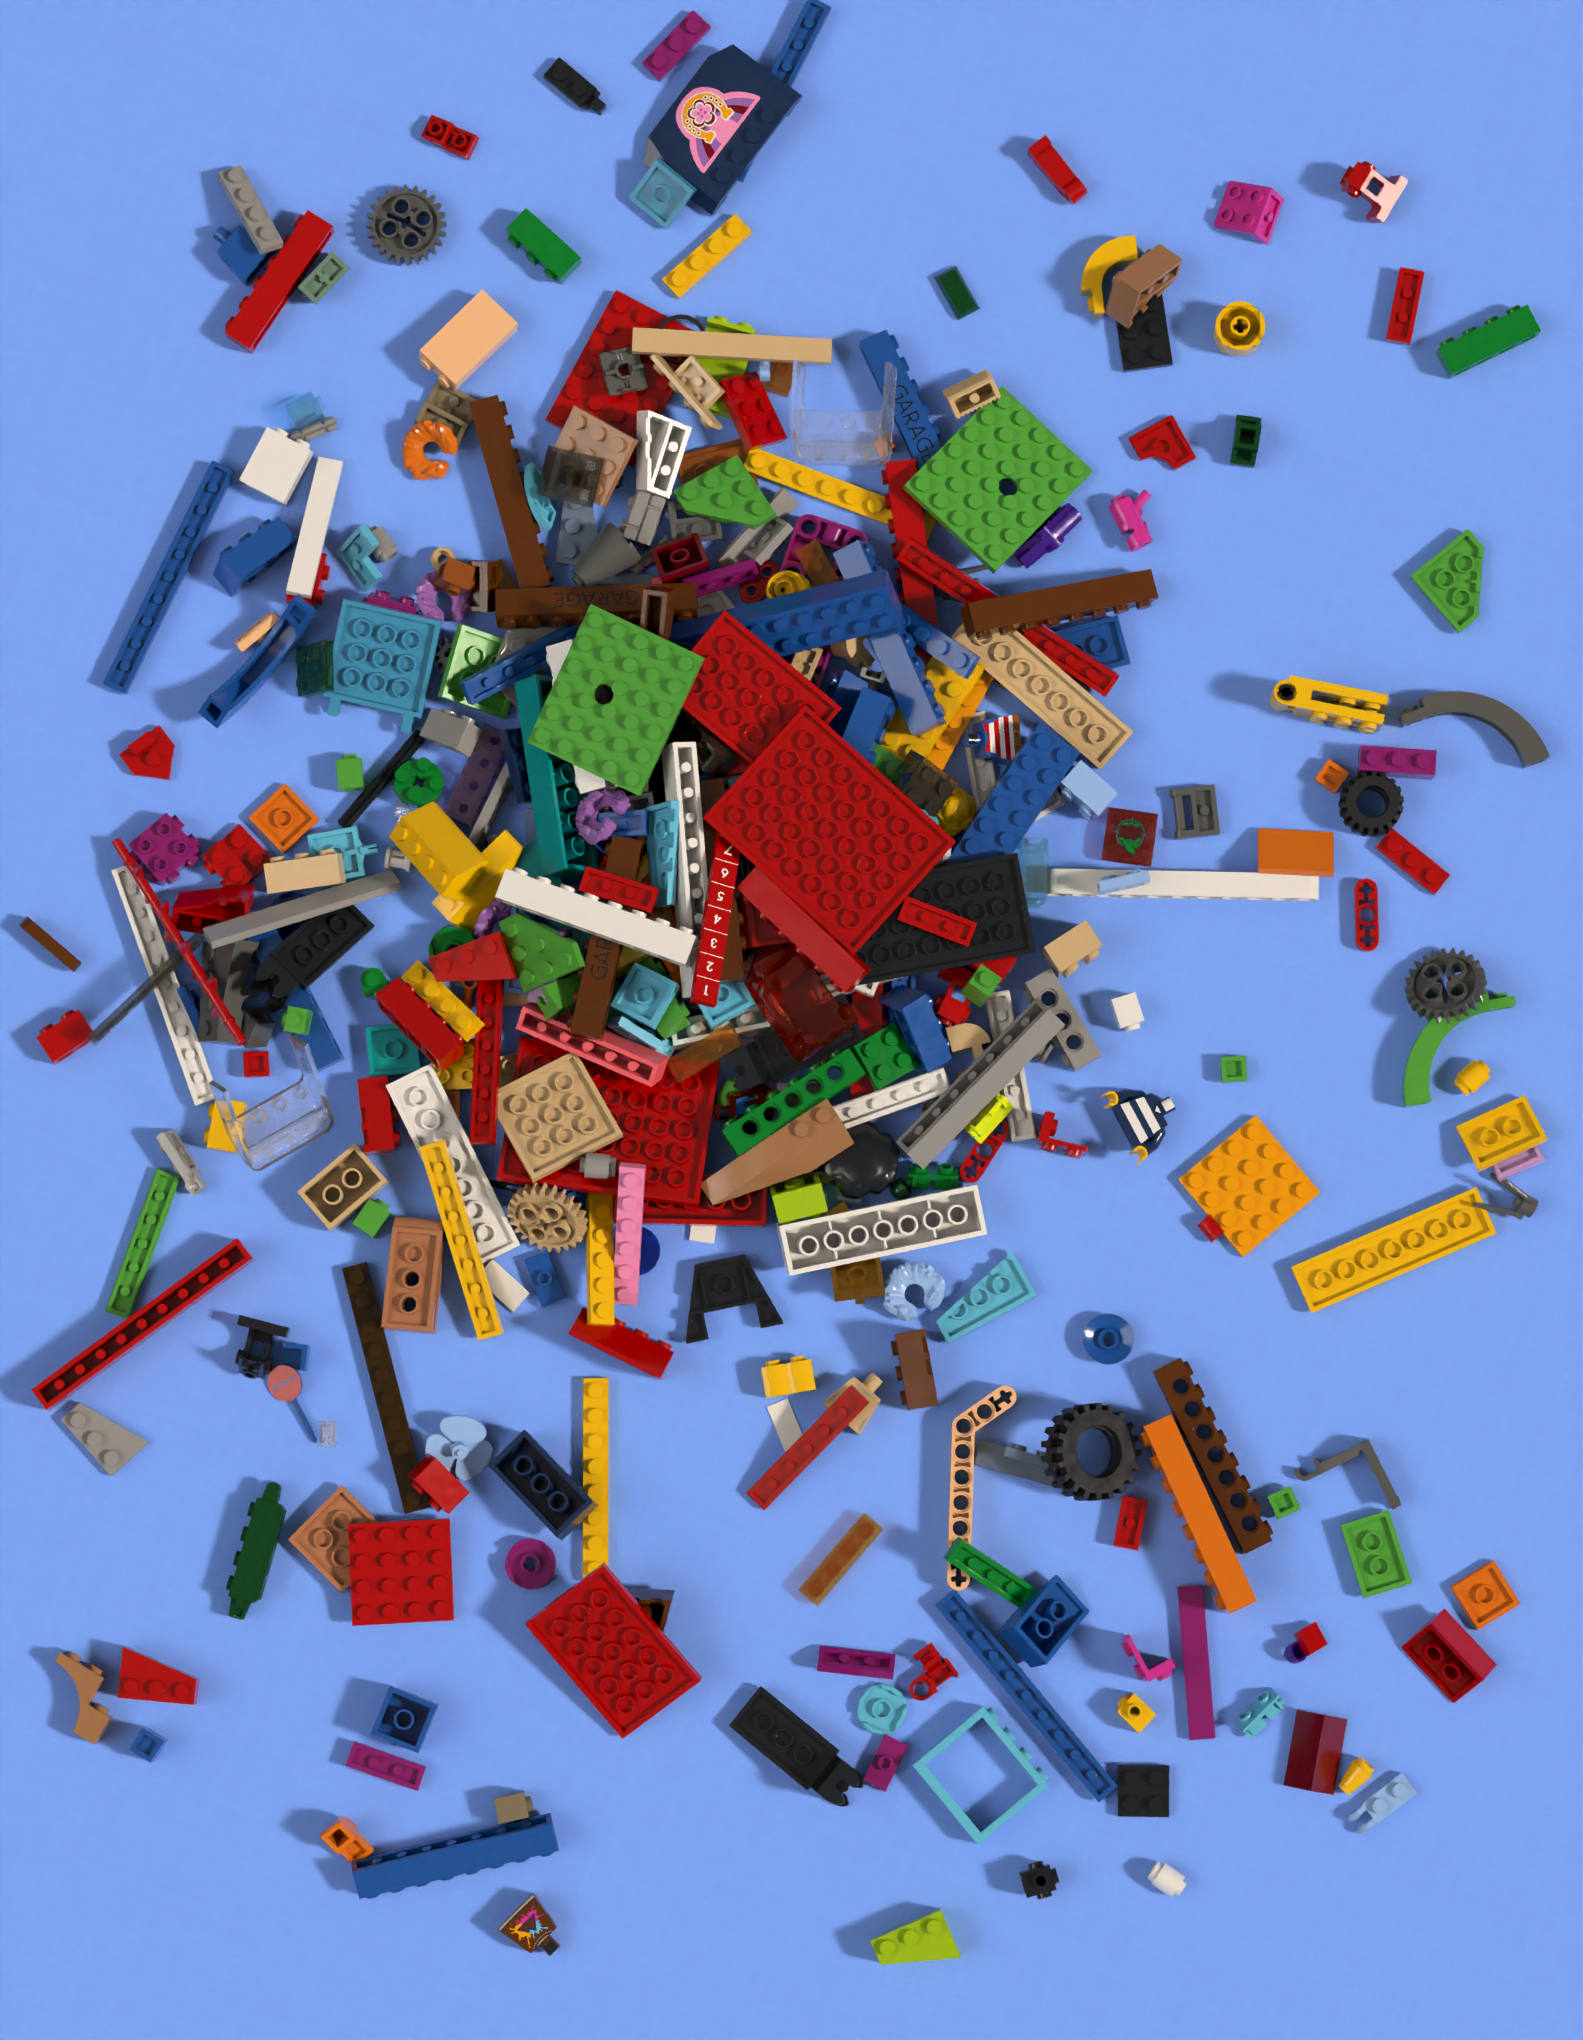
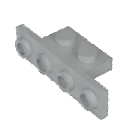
[716,488,798,567]

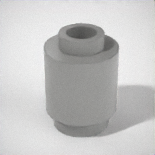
[369,525,398,564]
[579,1152,616,1179]

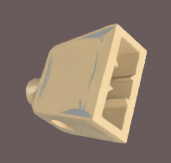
[822,1372,883,1435]

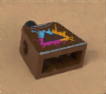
[498,1893,560,1957]

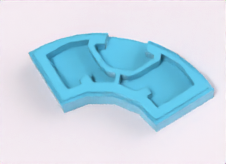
[524,462,556,532]

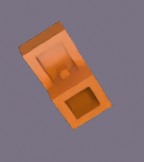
[320,1816,374,1864]

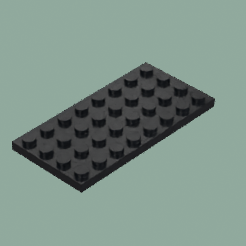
[855,853,1036,986]

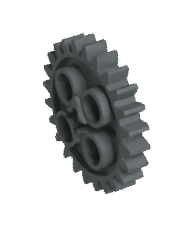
[366,184,447,266]
[1404,948,1487,1024]

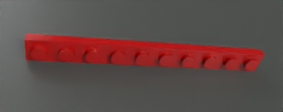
[896,537,1120,697]

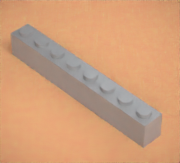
[896,998,1065,1169]

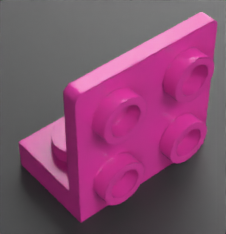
[1214,180,1284,245]

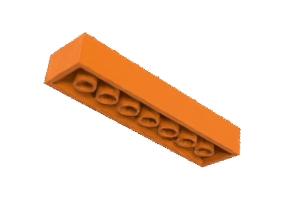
[1139,1414,1257,1614]

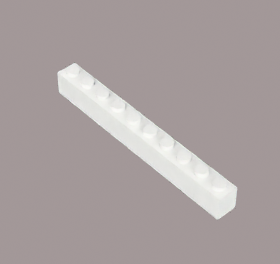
[662,742,708,998]

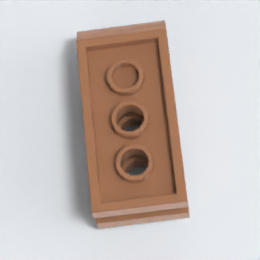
[381,1216,446,1335]

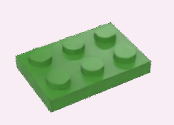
[1340,1510,1412,1598]

